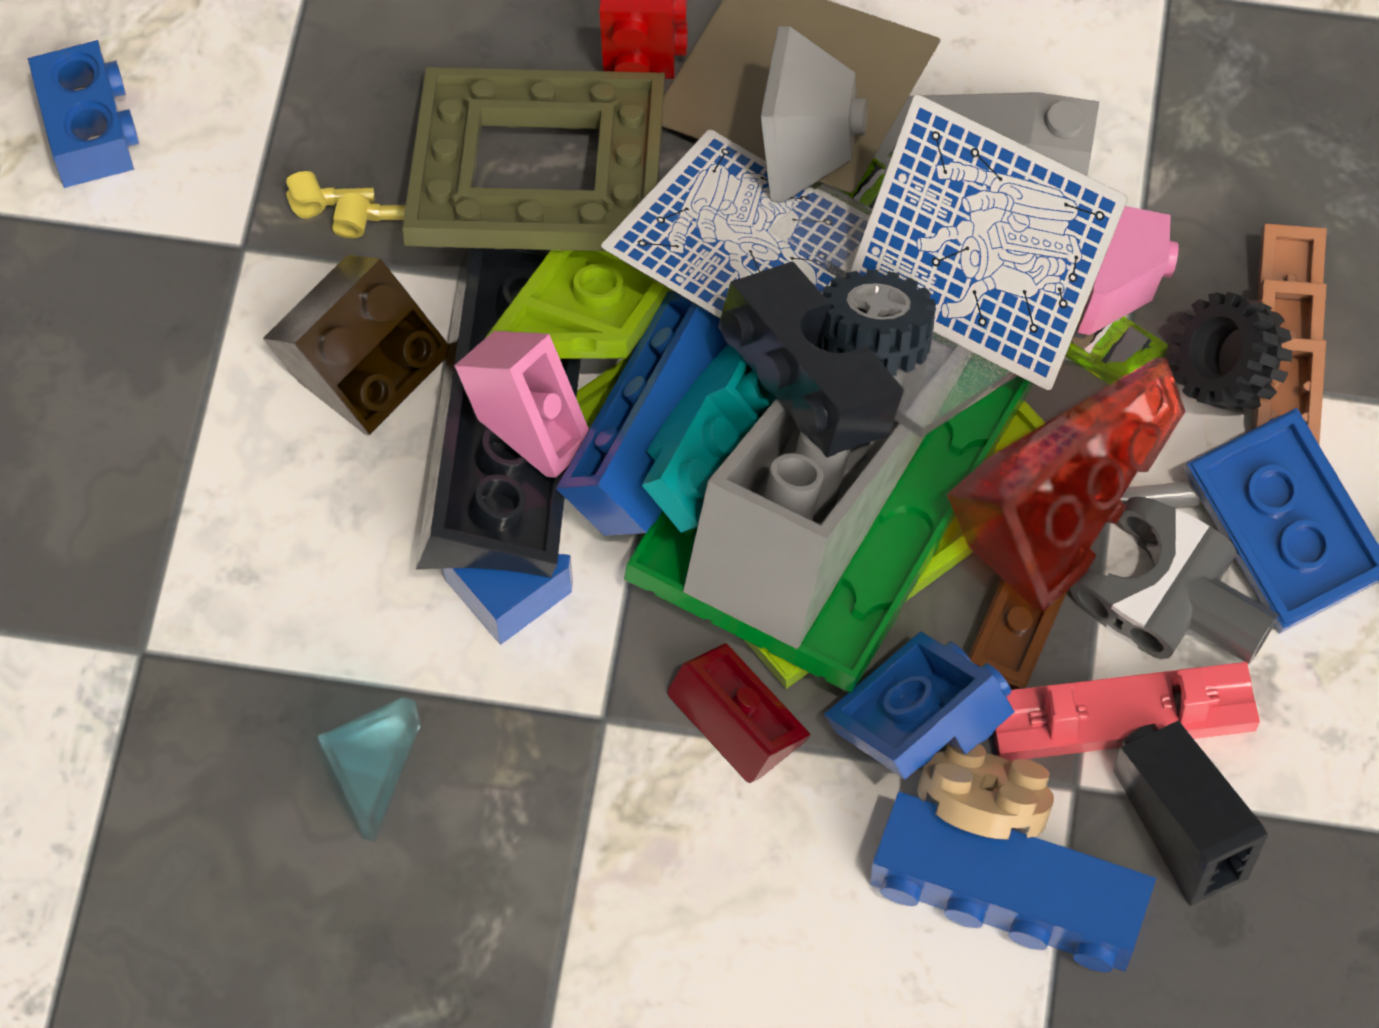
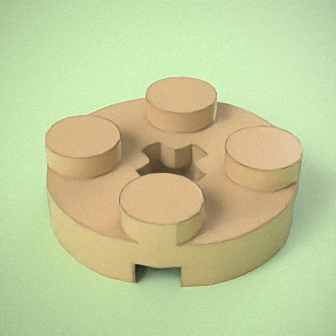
[917,743,1054,839]

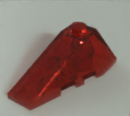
[947,357,1186,611]

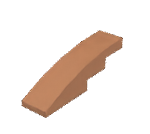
[1253,224,1327,445]

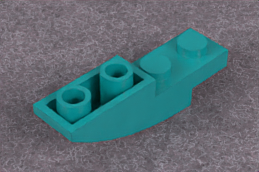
[642,345,777,532]

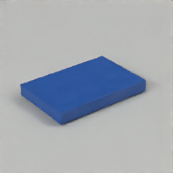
[1183,408,1379,634]

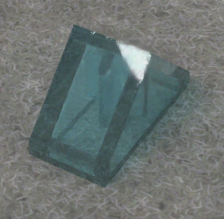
[317,697,421,842]

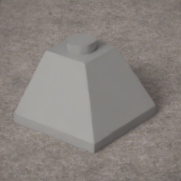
[761,26,868,202]

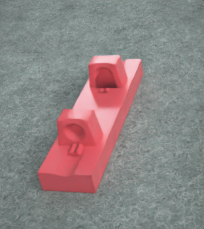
[993,662,1260,761]

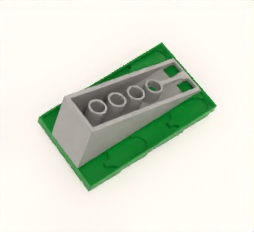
[624,332,1033,693]

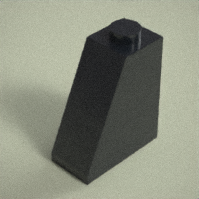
[1113,720,1268,906]

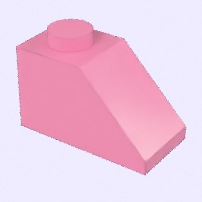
[1078,206,1179,335]
[454,331,589,478]

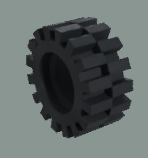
[1169,292,1293,412]

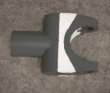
[1070,496,1279,664]

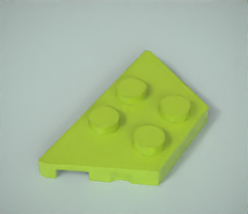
[486,250,673,358]

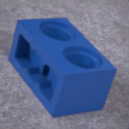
[27,40,140,188]

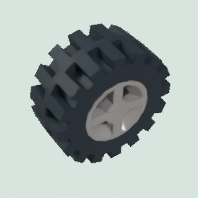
[818,270,936,376]

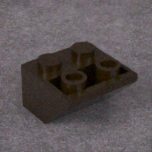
[263,255,448,435]

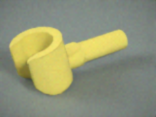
[286,171,374,219]
[332,192,406,239]

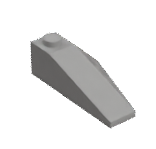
[870,92,1100,176]

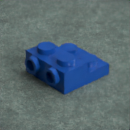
[824,631,1015,780]

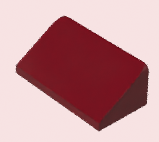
[668,643,811,784]

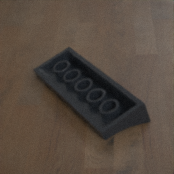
[415,248,581,578]

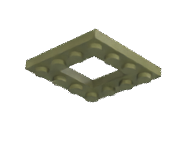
[403,67,665,251]

